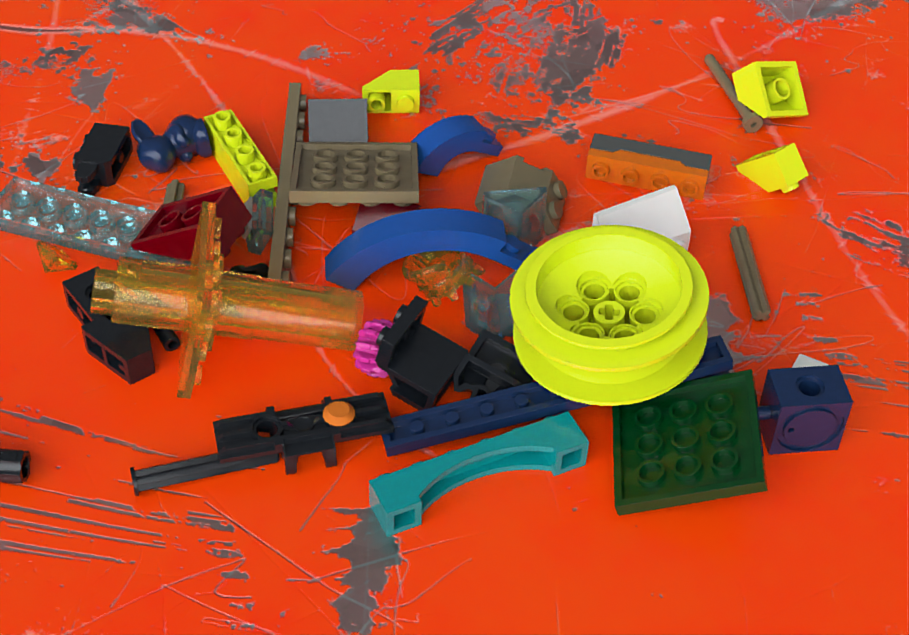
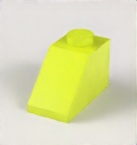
[736,143,808,193]

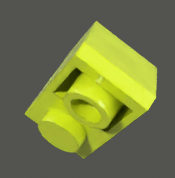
[362,70,420,113]

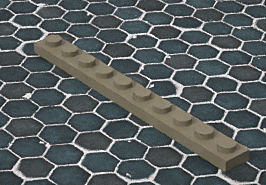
[267,83,307,304]

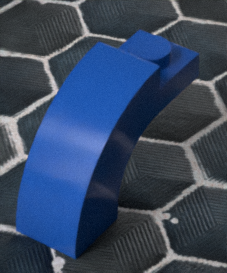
[411,115,503,177]

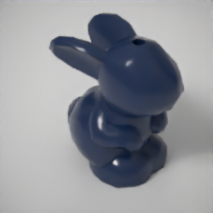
[131,114,212,173]

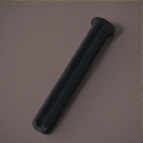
[130,453,279,497]

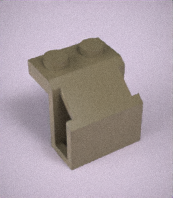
[474,155,567,235]

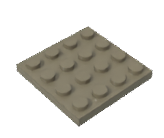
[289,142,419,207]

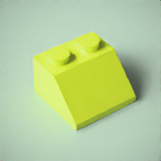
[732,61,809,118]

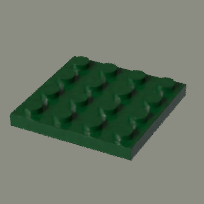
[612,369,768,516]

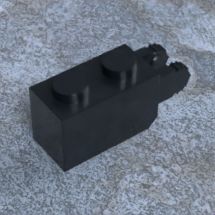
[73,123,133,198]

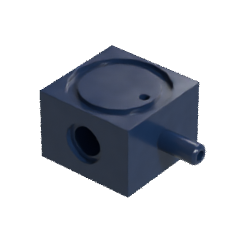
[758,365,853,455]

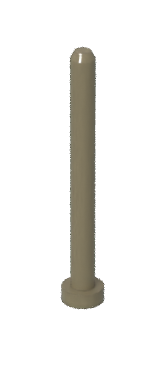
[704,54,763,133]

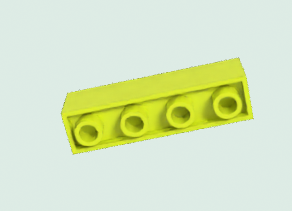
[203,109,278,214]

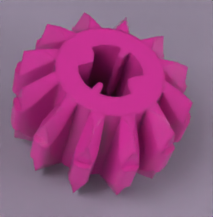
[353,318,394,378]

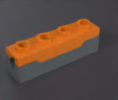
[585,133,712,200]

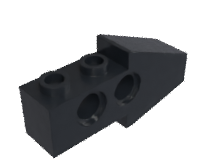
[62,266,155,385]

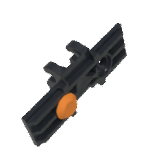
[213,392,394,475]

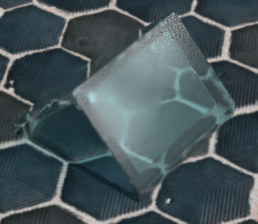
[482,187,547,247]

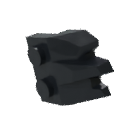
[453,329,534,398]

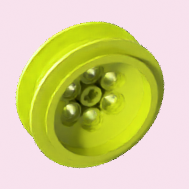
[509,225,709,406]

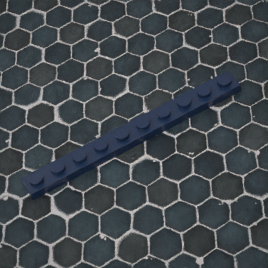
[382,335,733,457]

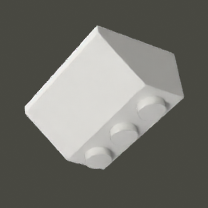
[592,185,691,251]

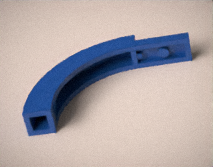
[325,208,538,291]

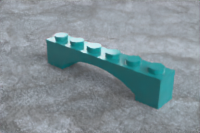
[369,411,589,537]

